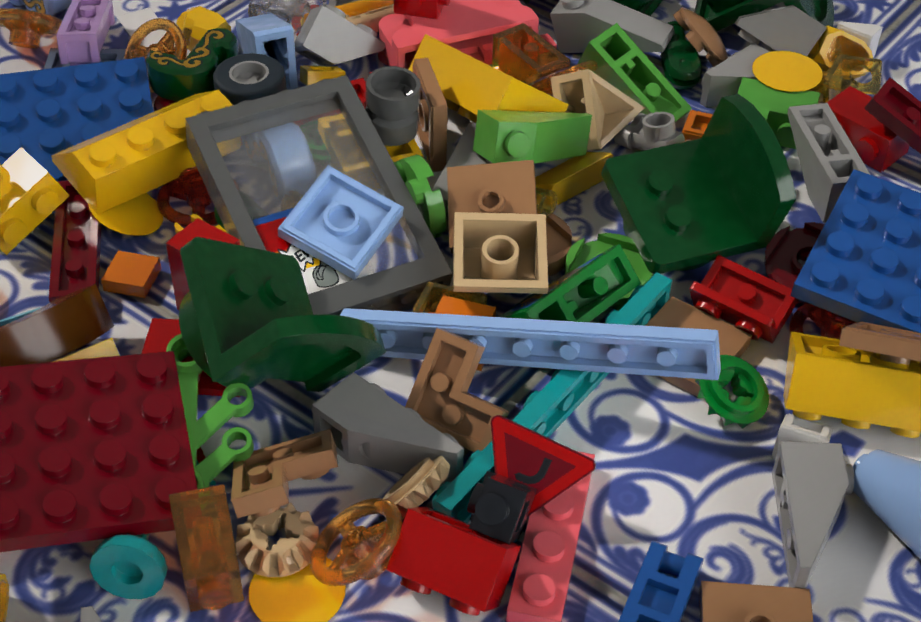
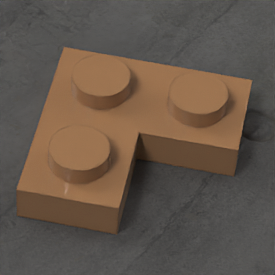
[405,328,510,452]
[231,429,338,519]

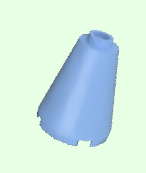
[853,449,921,559]

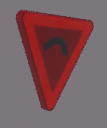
[491,415,596,517]

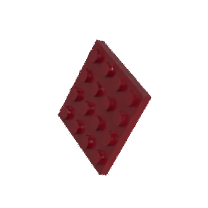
[0,351,202,552]

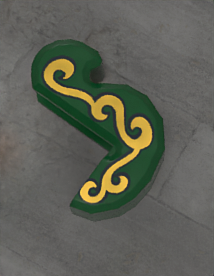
[146,28,239,102]

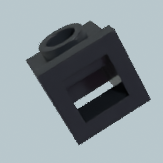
[467,470,537,544]

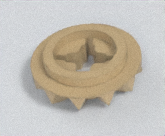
[380,456,450,522]
[235,503,320,577]

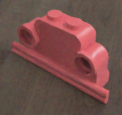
[369,0,557,74]

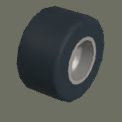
[213,53,287,105]

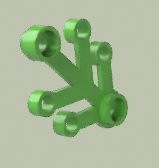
[166,334,254,511]

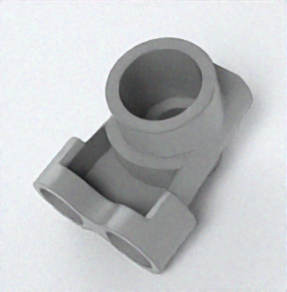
[614,112,685,151]

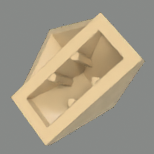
[551,69,645,152]

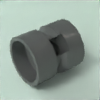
[365,66,421,146]

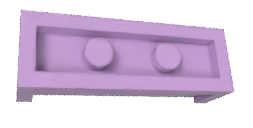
[56,0,115,66]

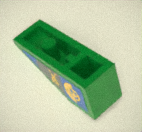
[500,244,641,322]

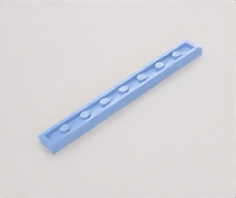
[340,308,721,380]

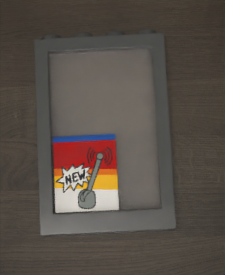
[185,75,453,316]

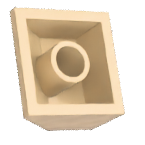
[453,212,548,294]

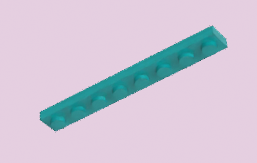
[432,272,672,524]

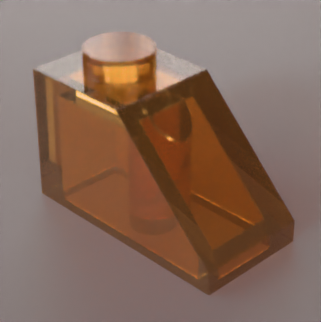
[492,23,570,85]
[169,484,244,612]

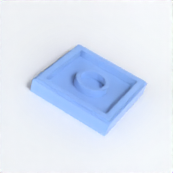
[278,165,404,280]

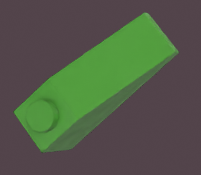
[577,23,692,123]
[473,110,592,164]

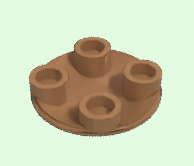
[673,7,728,67]

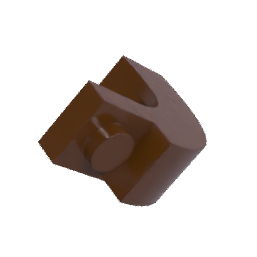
[0,284,114,367]

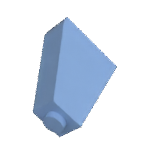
[235,13,298,90]

